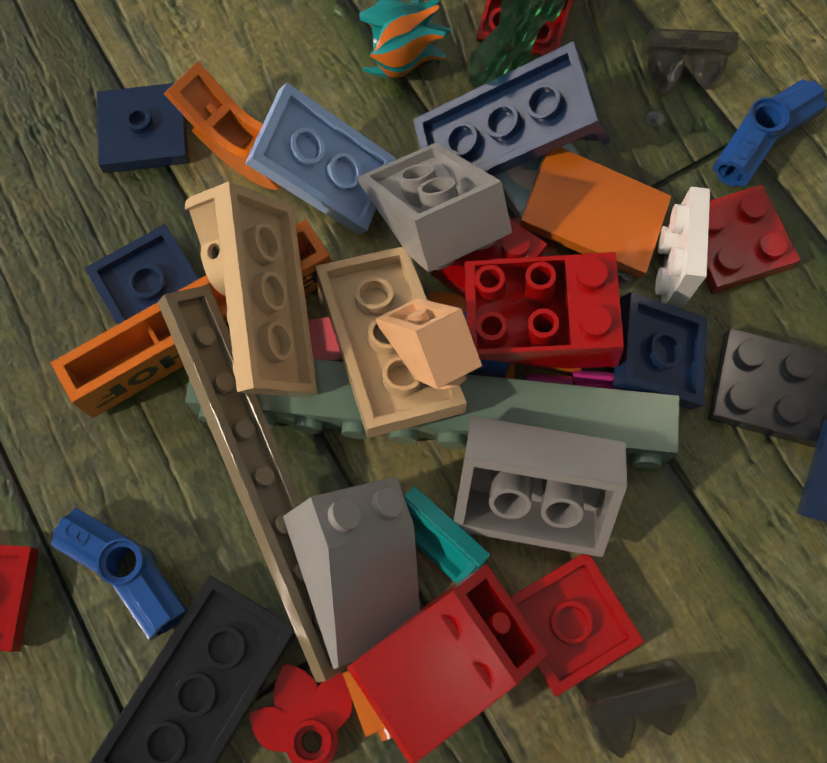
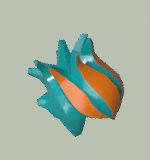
[359,0,451,78]

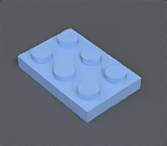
[245,82,396,235]

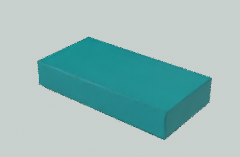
[404,486,490,583]

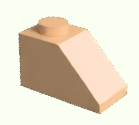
[376,298,482,390]

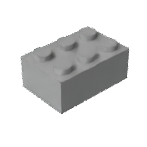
[454,416,627,557]

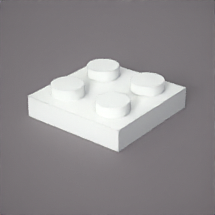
[655,187,710,309]

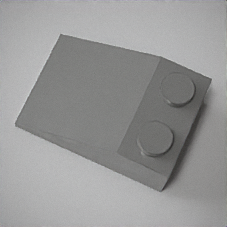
[358,143,512,272]
[283,476,420,669]

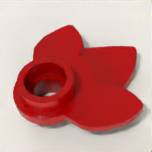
[249,664,353,763]

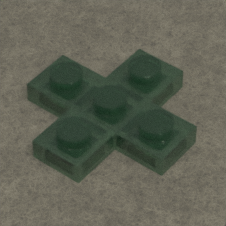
[469,0,566,88]

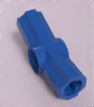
[712,79,827,187]
[50,508,188,640]

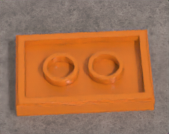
[519,147,671,278]

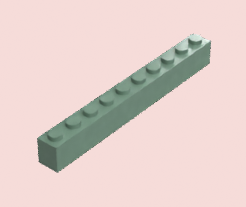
[185,359,679,469]

